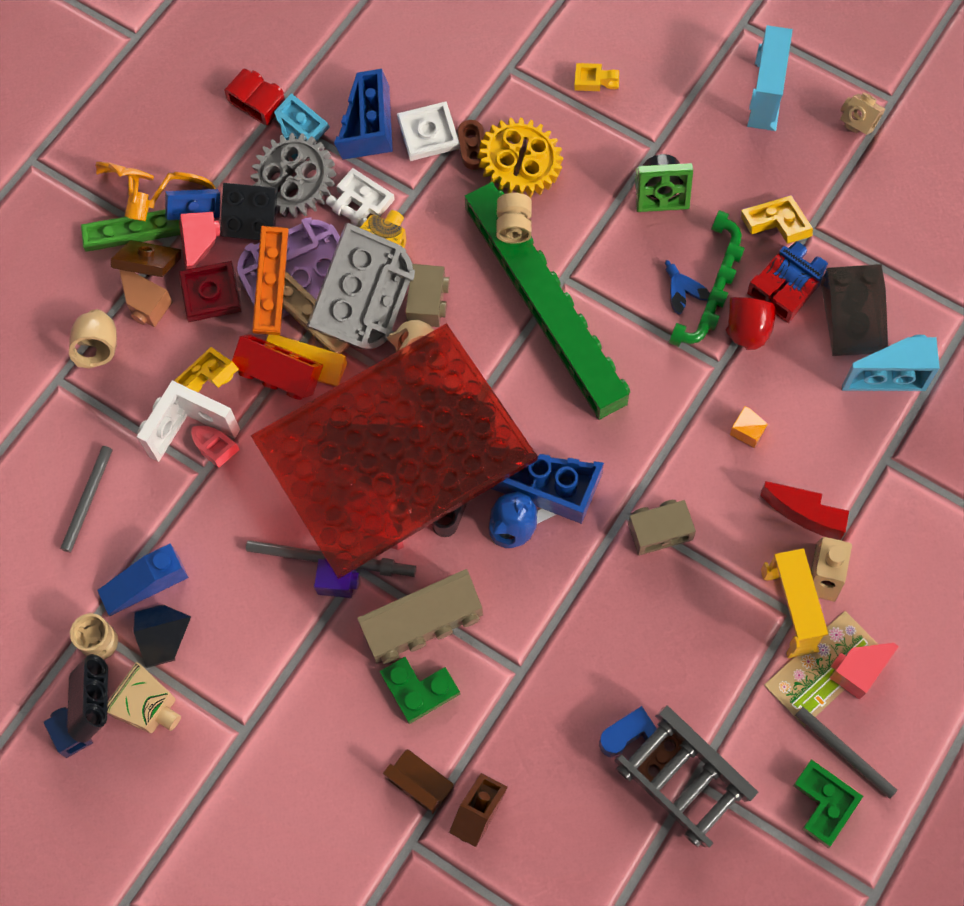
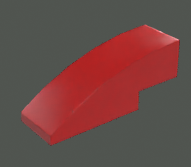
[760,481,849,540]

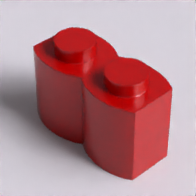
[224,68,285,125]

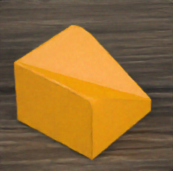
[730,406,768,448]

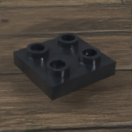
[220,183,278,240]

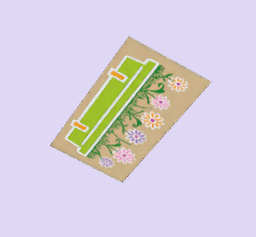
[765,611,879,727]

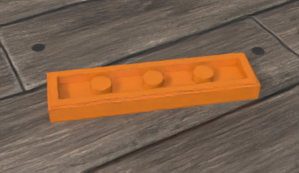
[252,226,289,335]

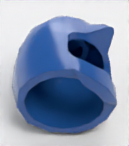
[488,491,538,548]

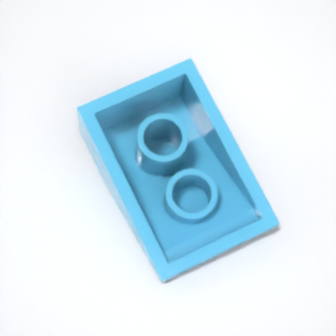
[842,335,940,391]

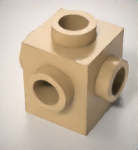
[840,93,886,135]

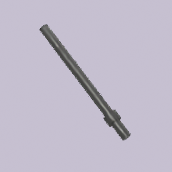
[246,540,417,577]

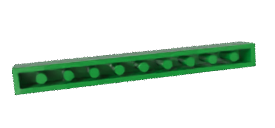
[465,182,630,420]

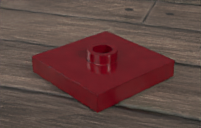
[179,261,242,323]

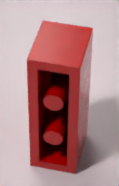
[232,334,323,400]

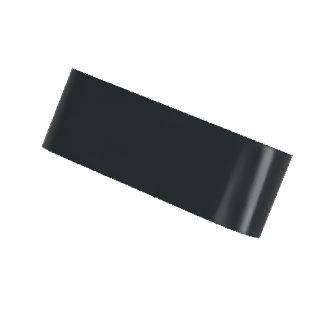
[67,654,108,743]

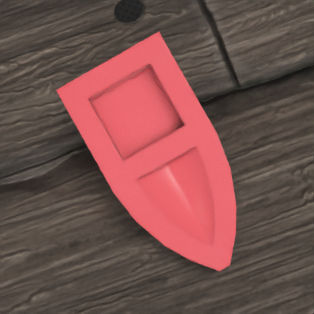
[191,426,240,468]

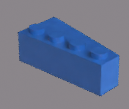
[476,447,604,524]

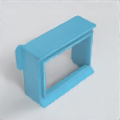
[747,25,793,131]

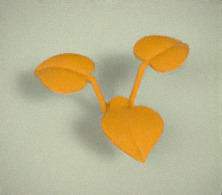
[95,162,216,222]

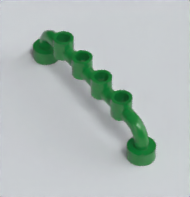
[668,210,745,347]

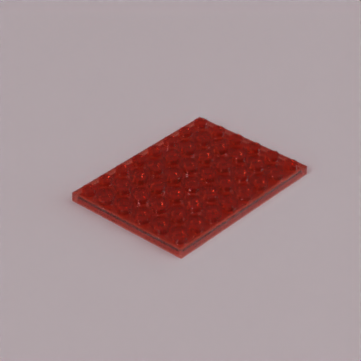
[251,323,538,579]

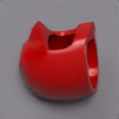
[725,297,775,350]

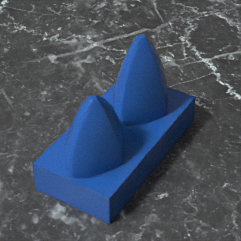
[165,189,220,220]

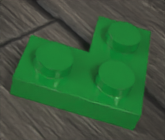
[380,657,460,724]
[793,759,864,848]

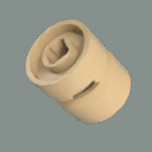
[497,193,532,244]
[70,613,118,660]

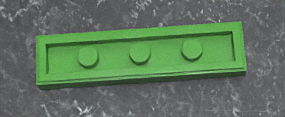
[81,210,181,252]

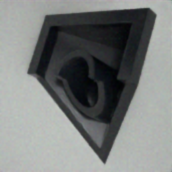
[133,605,191,668]

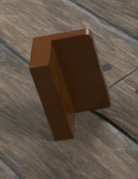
[383,749,454,815]

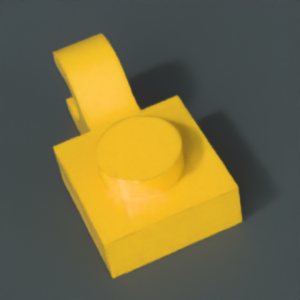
[574,63,619,91]

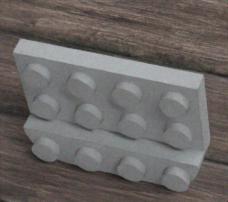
[306,223,415,349]

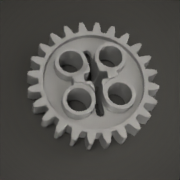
[251,133,336,218]

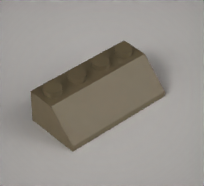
[357,569,483,664]

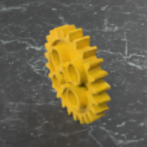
[478,117,563,198]

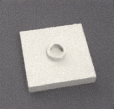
[397,101,460,161]

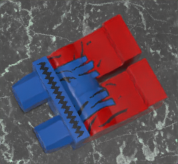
[747,241,828,324]

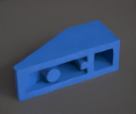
[97,543,189,616]

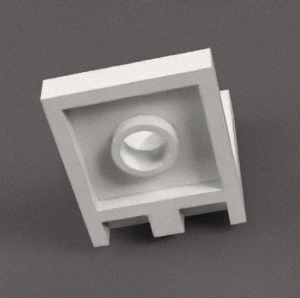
[137,380,240,462]

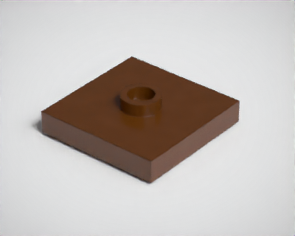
[111,240,181,277]

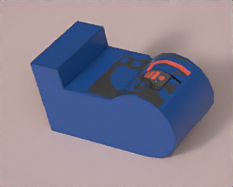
[599,706,657,757]

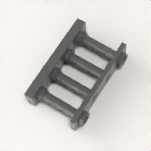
[614,705,758,848]

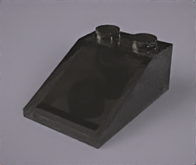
[821,264,888,356]

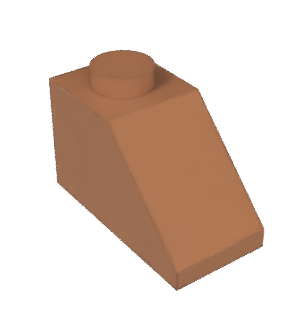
[119,270,173,327]

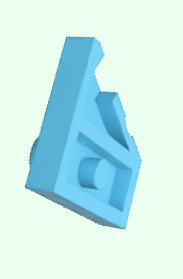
[274,93,330,161]

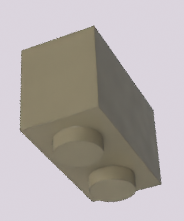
[405,264,450,327]
[628,500,696,556]

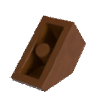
[449,773,508,847]

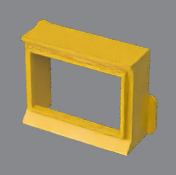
[761,548,828,658]

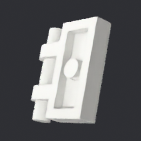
[326,168,395,228]

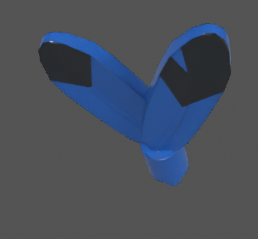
[665,260,710,314]

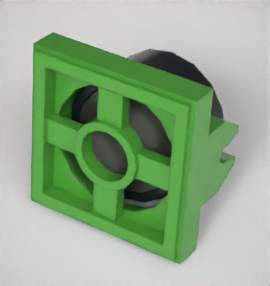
[635,154,693,212]

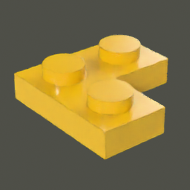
[741,196,813,244]
[174,347,239,392]

